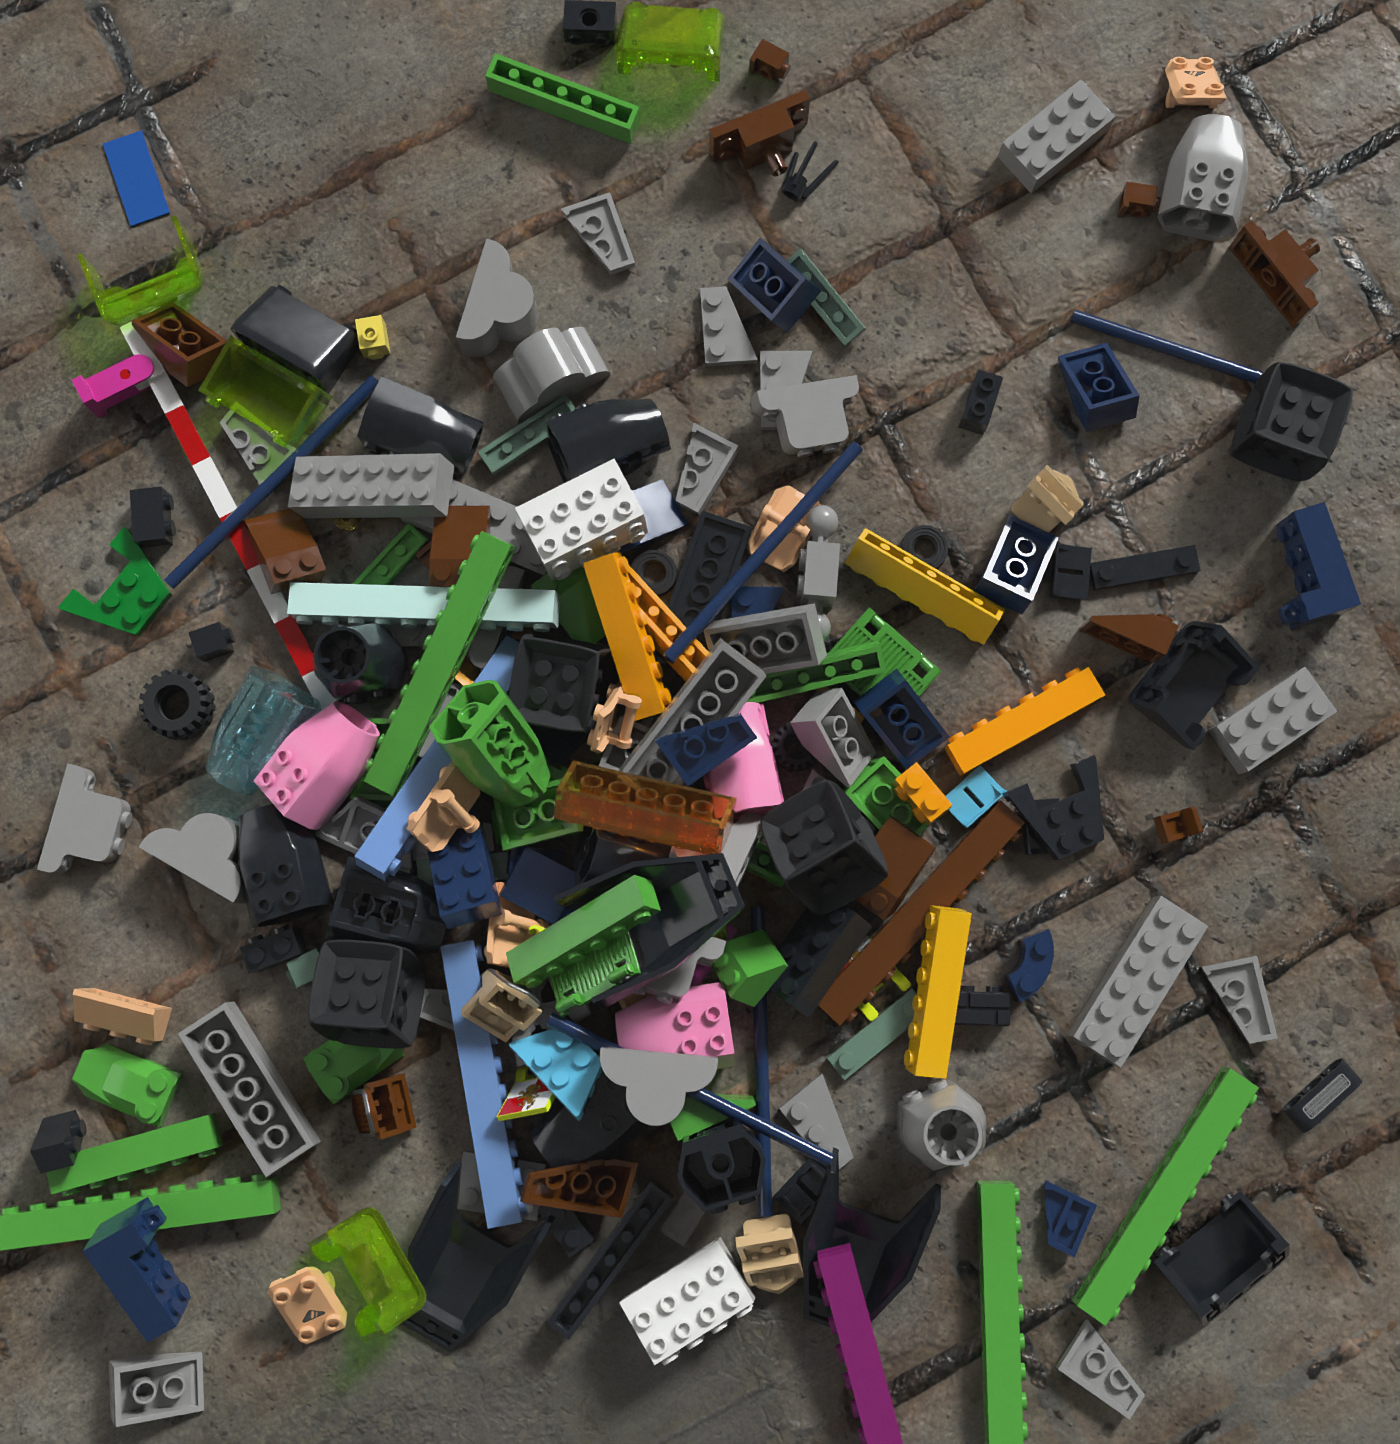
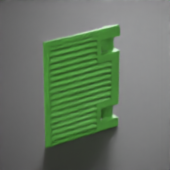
[830,608,942,696]
[550,933,641,1017]

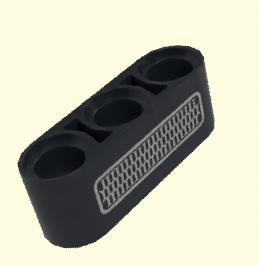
[1283,1058,1362,1133]

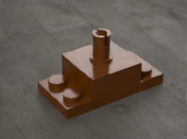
[709,90,810,177]
[1228,221,1320,328]

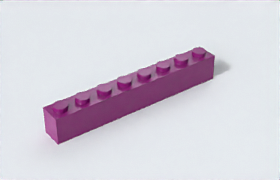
[814,1243,903,1444]

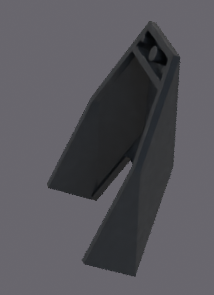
[554,853,745,1009]
[803,1147,941,1327]
[401,1161,555,1352]

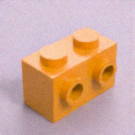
[893,762,952,827]

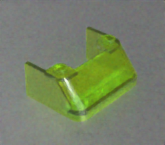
[77,215,203,325]

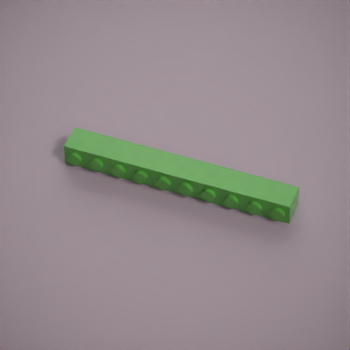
[364,531,517,796]
[1071,1067,1259,1326]
[0,1173,281,1251]
[976,1181,1028,1444]

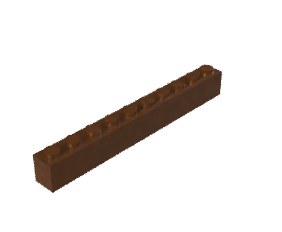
[818,800,1025,1026]

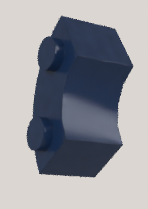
[1004,929,1054,1002]

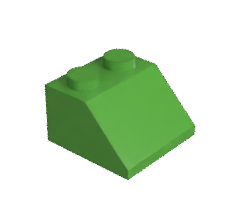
[712,929,788,1007]

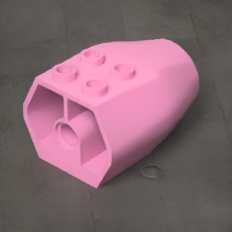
[254,701,380,830]
[703,702,784,823]
[615,982,736,1069]

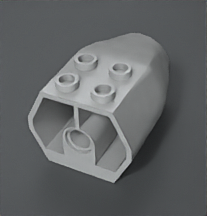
[1157,114,1248,242]
[897,1078,986,1171]

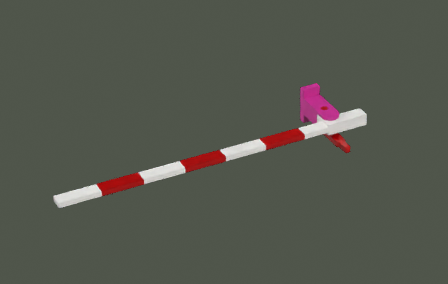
[72,321,338,711]

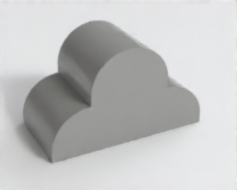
[456,239,539,358]
[493,327,611,424]
[139,813,246,904]
[600,1047,718,1126]

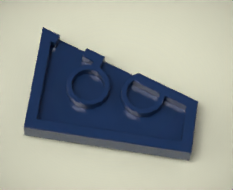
[655,713,757,786]

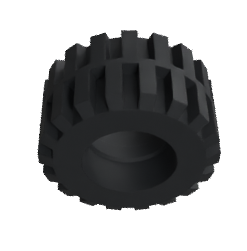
[138,669,216,740]

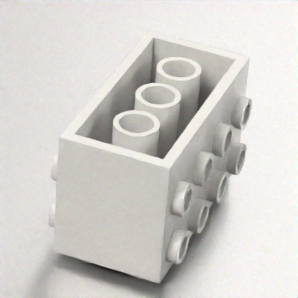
[515,459,648,581]
[619,1237,755,1365]

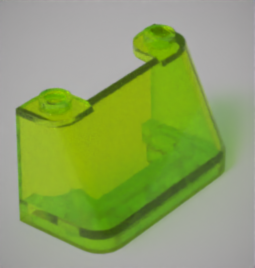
[616,2,725,82]
[198,335,333,449]
[307,1207,426,1342]

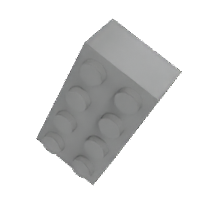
[997,79,1115,194]
[703,603,827,674]
[1207,667,1338,775]

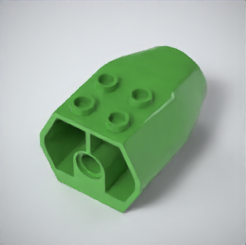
[429,680,550,807]

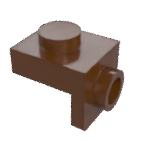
[1153,806,1203,844]

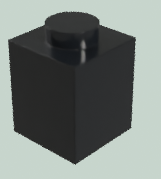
[188,622,235,662]

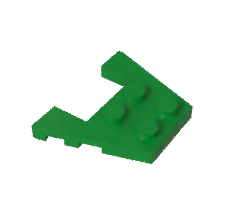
[58,527,172,637]

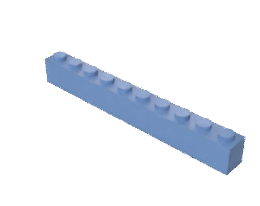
[354,635,519,881]
[440,940,528,1229]

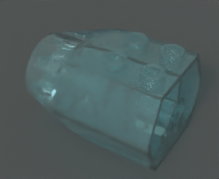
[206,666,322,795]

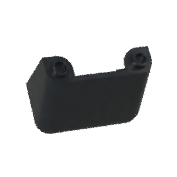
[230,285,359,394]
[1128,621,1260,750]
[1154,1191,1290,1326]

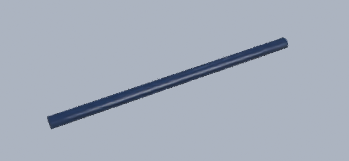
[1070,309,1264,383]
[164,375,378,589]
[663,442,863,664]
[751,907,772,1217]
[546,1012,834,1167]

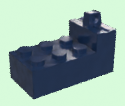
[1276,502,1361,630]
[82,1197,191,1343]

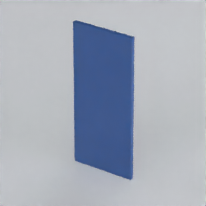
[103,130,170,227]

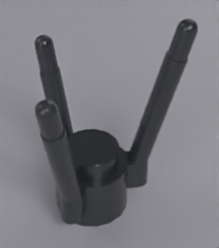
[781,141,839,201]

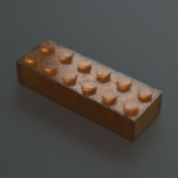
[554,761,737,855]

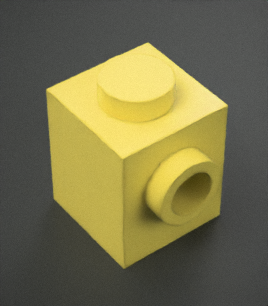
[355,315,390,360]

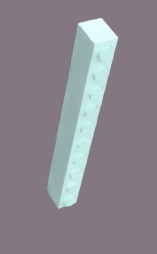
[287,582,560,632]

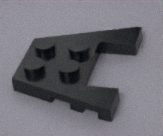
[1002,755,1104,860]

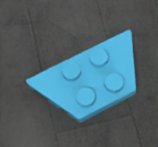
[509,1029,603,1121]

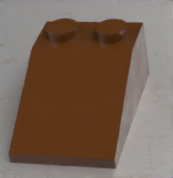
[132,302,228,387]
[430,506,490,587]
[244,508,326,594]
[1079,614,1179,664]
[855,816,936,920]

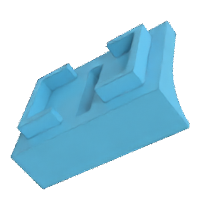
[945,765,1007,830]

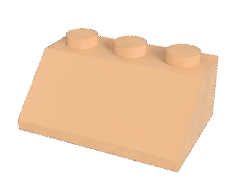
[73,988,172,1045]

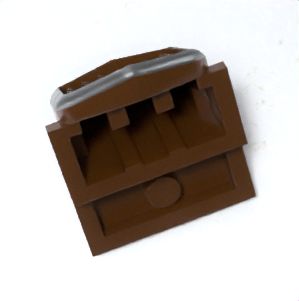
[351,1073,417,1140]

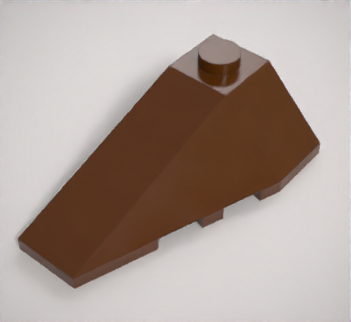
[520,1157,638,1218]

